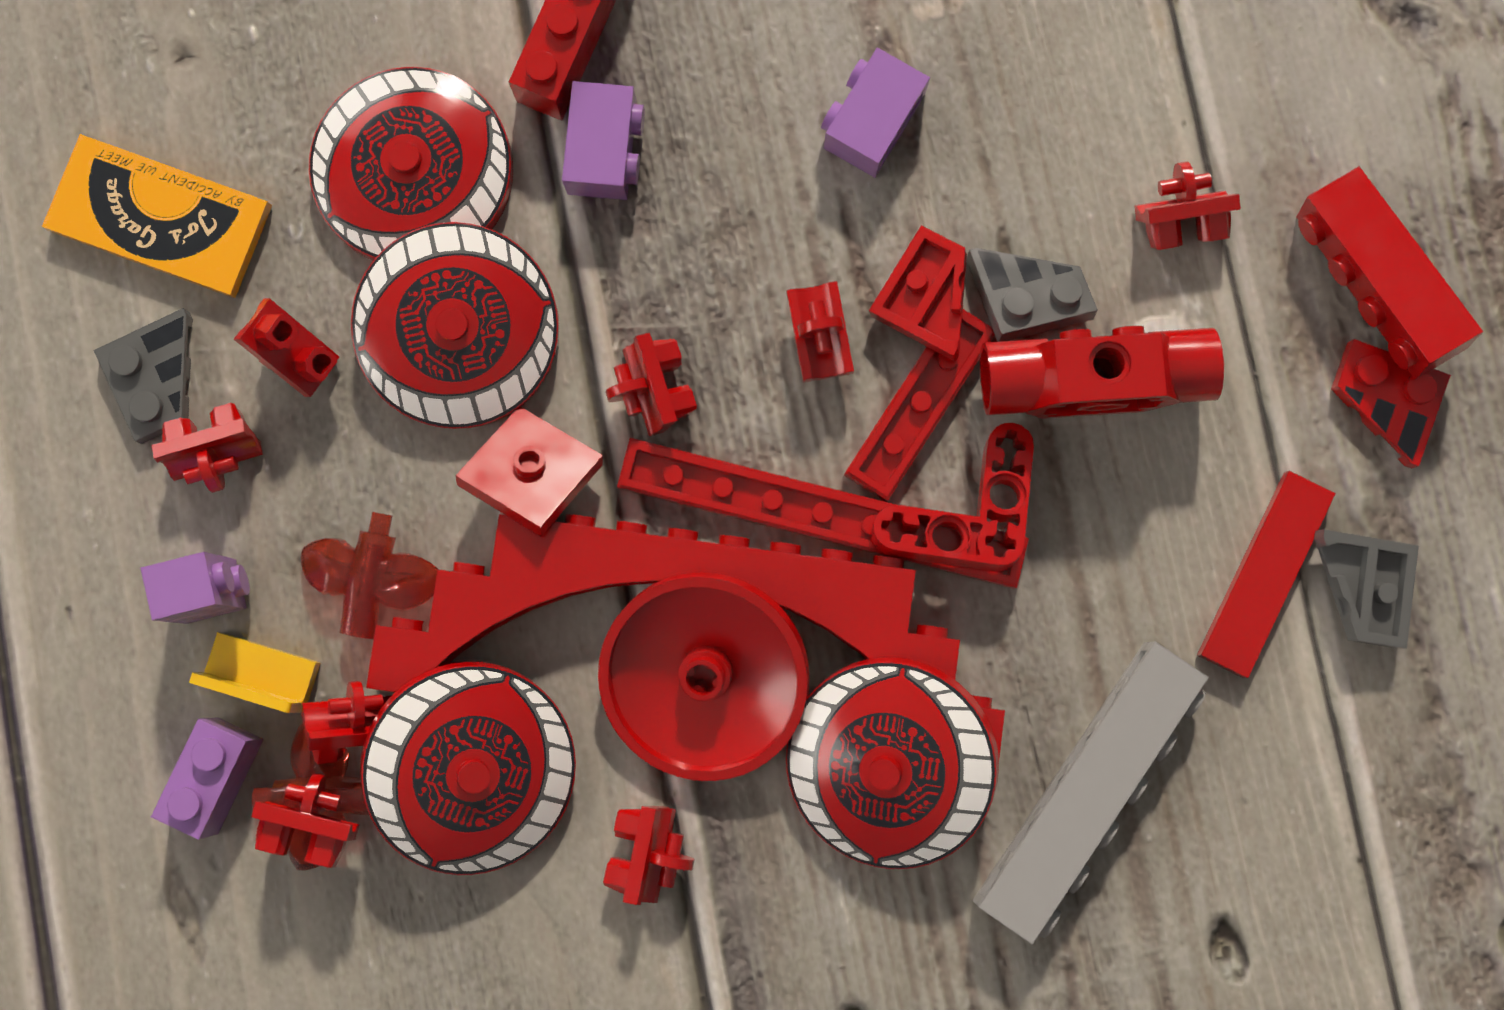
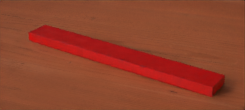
[617,438,1029,589]

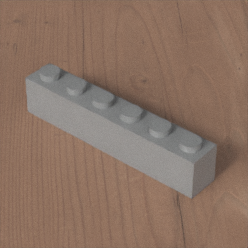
[972,641,1209,945]

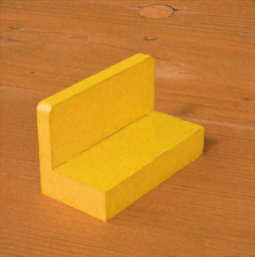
[189,632,321,713]

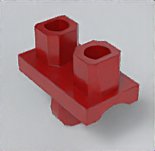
[1134,161,1241,250]
[786,281,854,383]
[234,298,340,397]
[605,333,697,436]
[152,403,263,493]
[301,681,391,764]
[251,773,360,868]
[603,806,695,905]

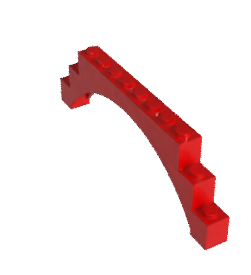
[366,514,1005,758]

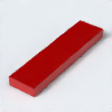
[844,309,995,502]
[1197,471,1336,678]

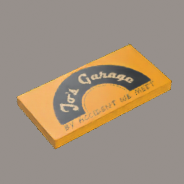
[42,134,272,298]

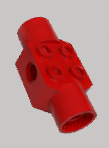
[980,326,1224,419]

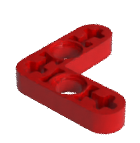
[871,422,1034,572]

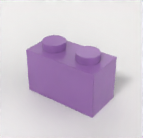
[821,47,930,178]
[562,81,645,200]
[140,552,250,624]
[151,717,264,840]

